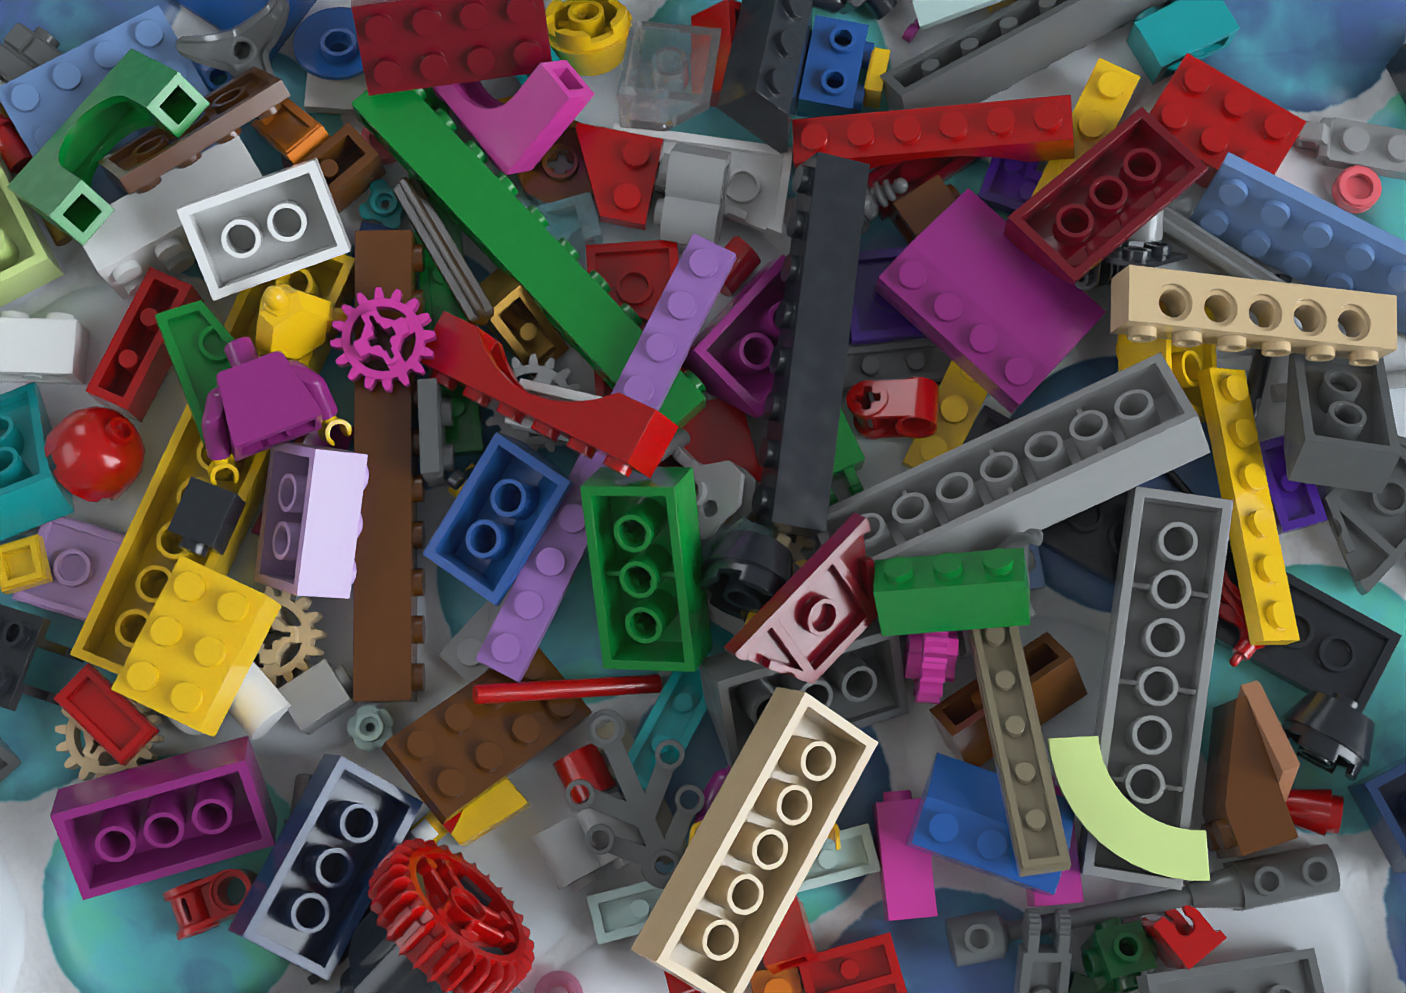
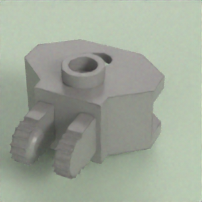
[657,445,759,551]

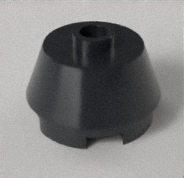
[700,531,794,620]
[1280,690,1375,781]

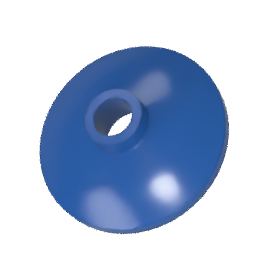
[293,7,364,81]

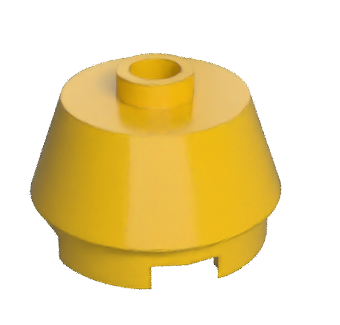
[545,0,633,76]

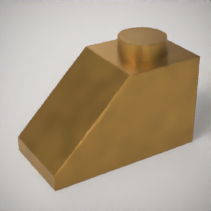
[479,268,569,378]

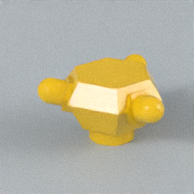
[255,284,348,360]

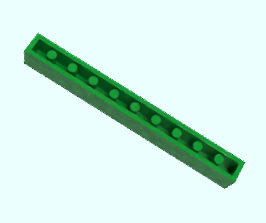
[351,89,706,428]

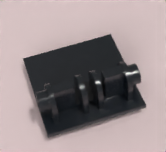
[1075,240,1188,290]

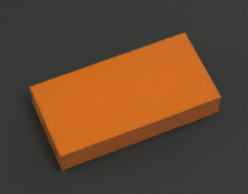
[251,98,330,165]

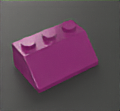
[682,254,786,419]

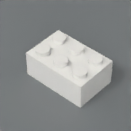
[176,157,351,301]

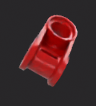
[846,377,939,440]
[162,869,258,941]

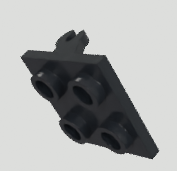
[0,604,85,711]

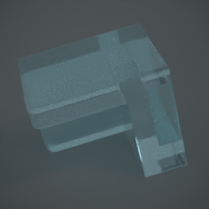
[537,192,603,255]

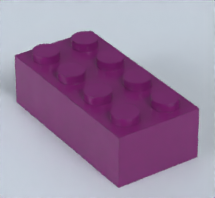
[50,735,277,900]

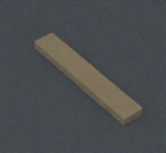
[967,626,1071,877]

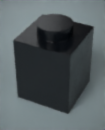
[167,476,246,558]

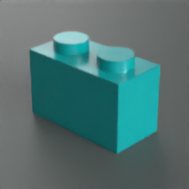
[1126,0,1240,85]

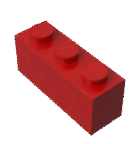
[85,267,204,423]

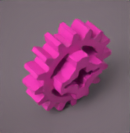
[330,287,437,393]
[904,631,959,704]

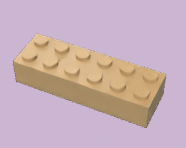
[631,687,878,993]

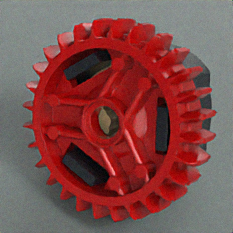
[340,838,535,993]

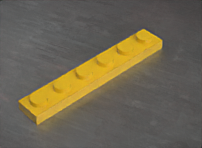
[1197,367,1300,645]

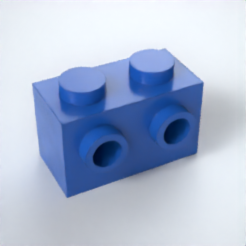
[796,15,875,118]

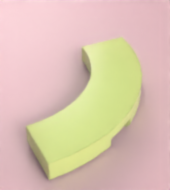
[1047,736,1210,881]

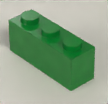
[873,547,1031,636]

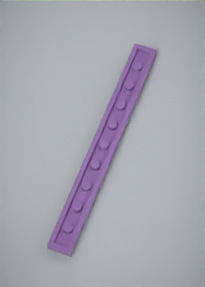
[475,233,737,682]

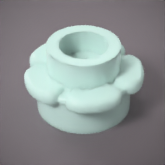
[347,704,394,751]

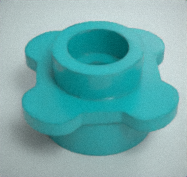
[359,179,405,230]

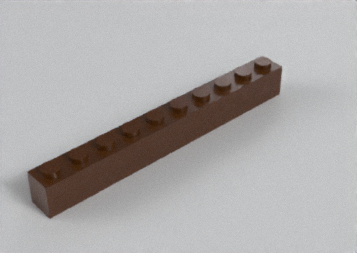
[353,230,426,703]

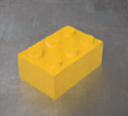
[111,555,282,738]

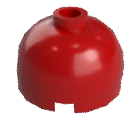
[44,406,145,502]

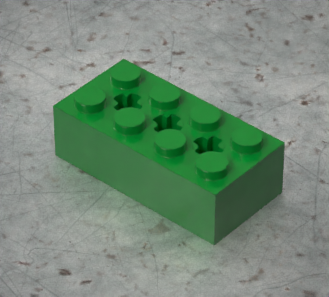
[580,467,713,672]

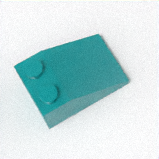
[0,381,75,541]

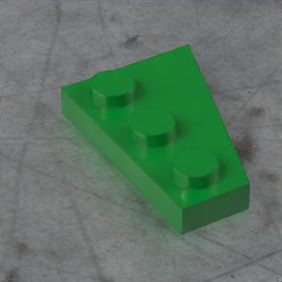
[155,300,235,449]

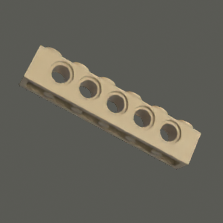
[1110,265,1397,366]

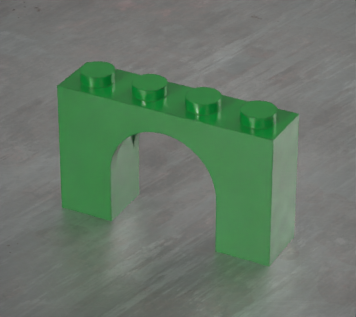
[7,48,210,246]

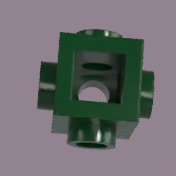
[1080,918,1158,993]

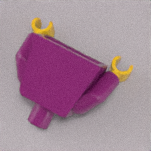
[201,337,352,486]

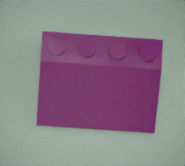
[874,188,1106,414]

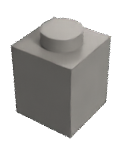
[278,659,358,735]

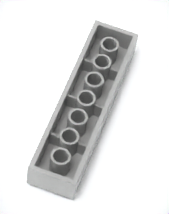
[817,352,1210,589]
[1078,486,1234,890]

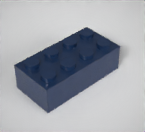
[228,754,423,981]

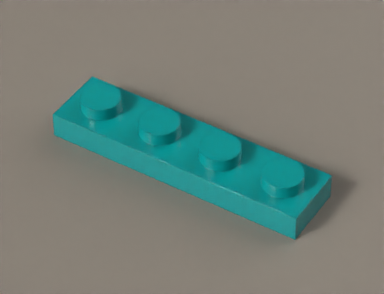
[615,621,735,793]

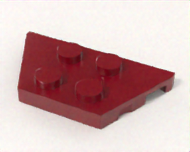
[724,513,878,684]

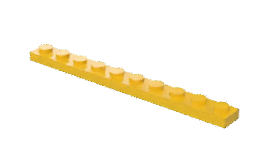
[901,58,1141,469]

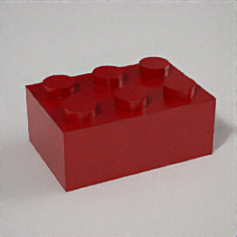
[1149,53,1306,189]

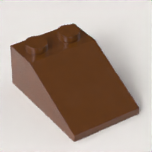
[1201,695,1299,859]

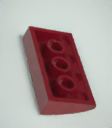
[1003,107,1208,285]

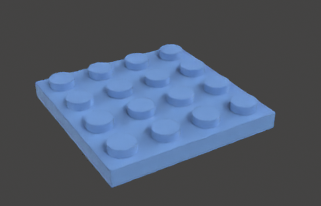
[0,5,217,204]

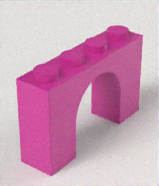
[433,60,595,175]
[872,776,1084,921]

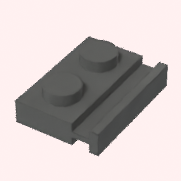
[417,378,455,487]

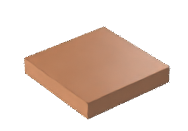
[1237,680,1300,802]

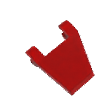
[664,398,762,483]

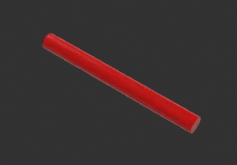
[472,674,662,704]

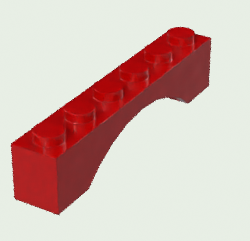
[792,95,1075,169]
[420,311,679,479]

